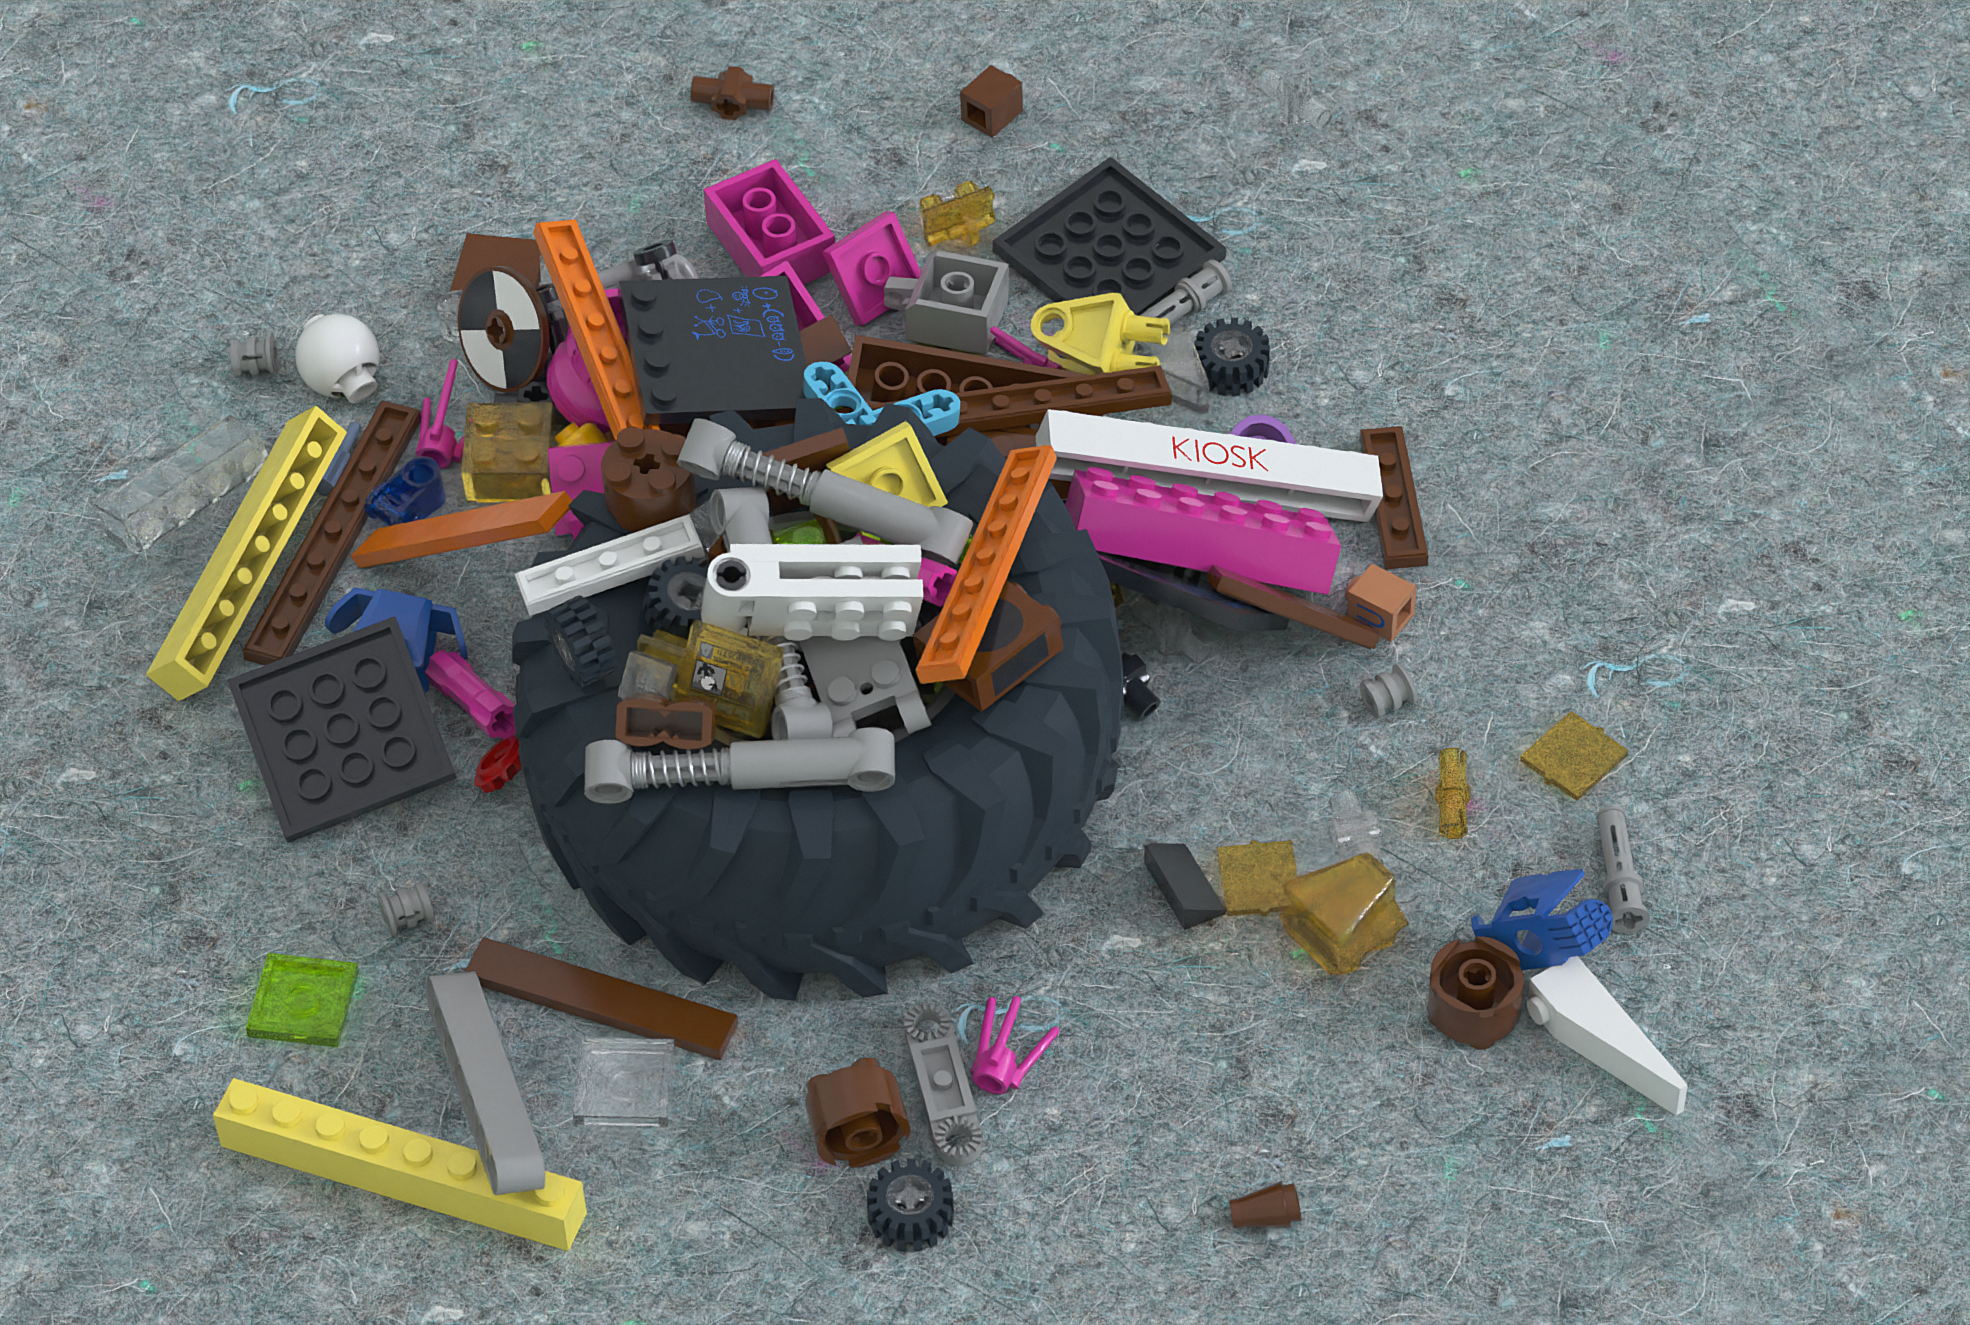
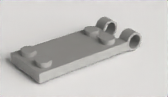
[799,536,931,737]

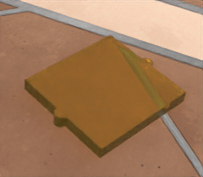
[1520,711,1628,801]
[1217,840,1302,917]

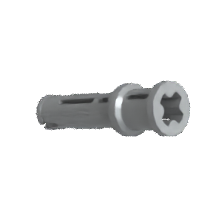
[1133,259,1232,351]
[1596,806,1650,934]

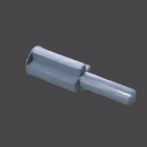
[315,422,361,496]

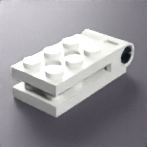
[701,544,923,641]

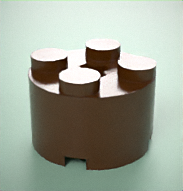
[601,427,697,533]
[1428,937,1524,1050]
[805,1058,910,1168]

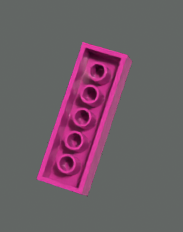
[1065,467,1342,595]

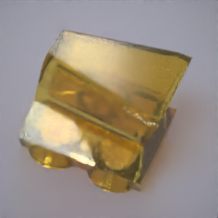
[1279,852,1409,975]

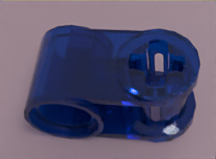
[364,456,446,526]

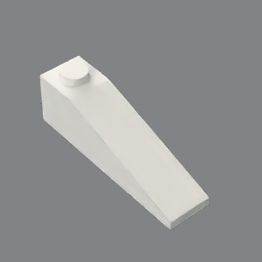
[1526,956,1688,1115]

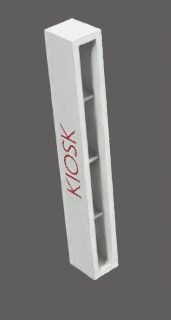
[1035,409,1383,523]

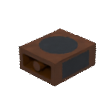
[913,580,1064,712]

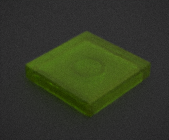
[246,953,359,1047]

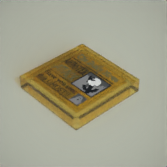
[675,620,785,738]

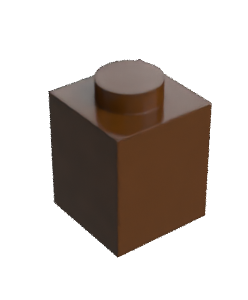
[960,65,1023,138]

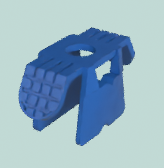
[325,587,468,693]
[1471,869,1613,970]

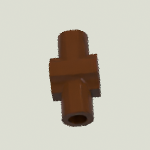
[690,66,775,120]

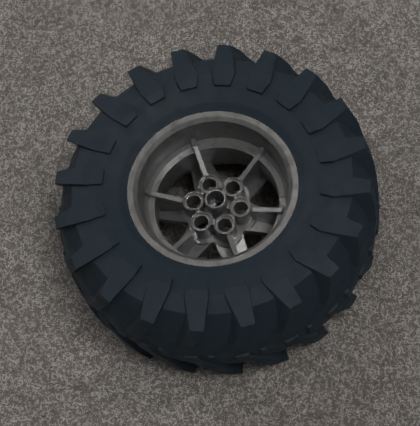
[512,398,1124,1001]

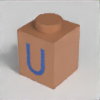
[1345,563,1417,642]

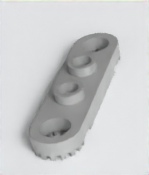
[904,1002,983,1166]

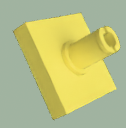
[826,421,948,541]

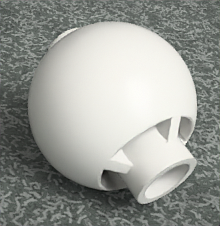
[295,314,380,404]

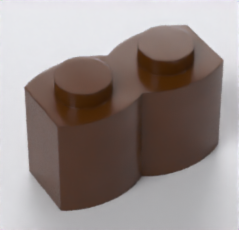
[615,693,717,749]

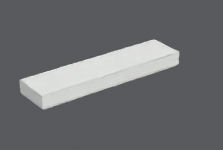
[515,514,705,616]

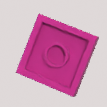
[822,211,921,325]

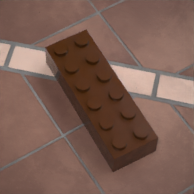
[843,335,1103,436]

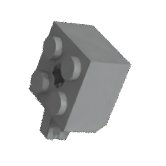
[884,250,1009,355]

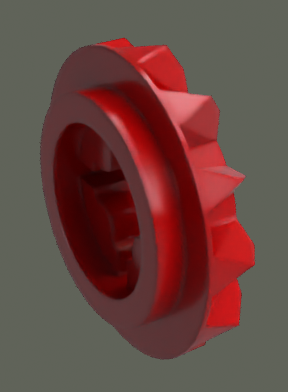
[474,735,522,794]

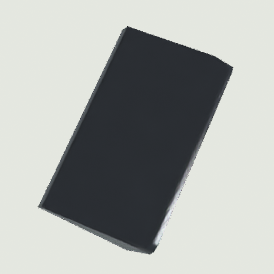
[1144,843,1226,930]

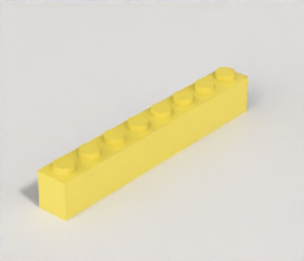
[146,406,347,701]
[213,1078,587,1251]

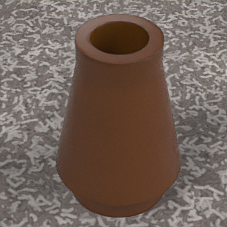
[1229,1180,1302,1228]

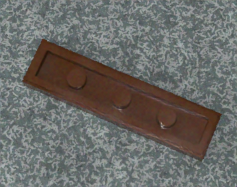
[1359,426,1429,570]
[1206,564,1380,650]

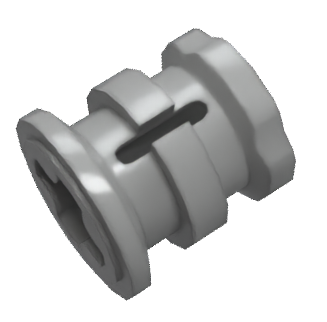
[230,333,279,377]
[1360,662,1418,719]
[378,882,434,936]

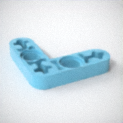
[803,362,961,436]

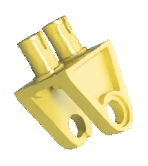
[1031,293,1170,375]

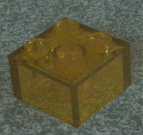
[461,402,557,502]

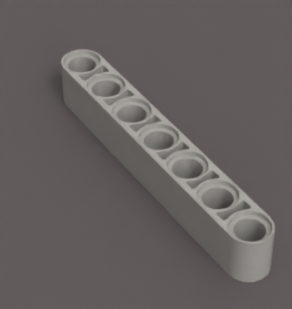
[426,971,545,1195]

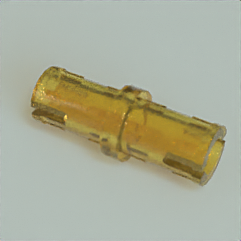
[1435,747,1471,839]

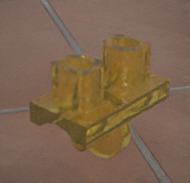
[920,180,996,246]

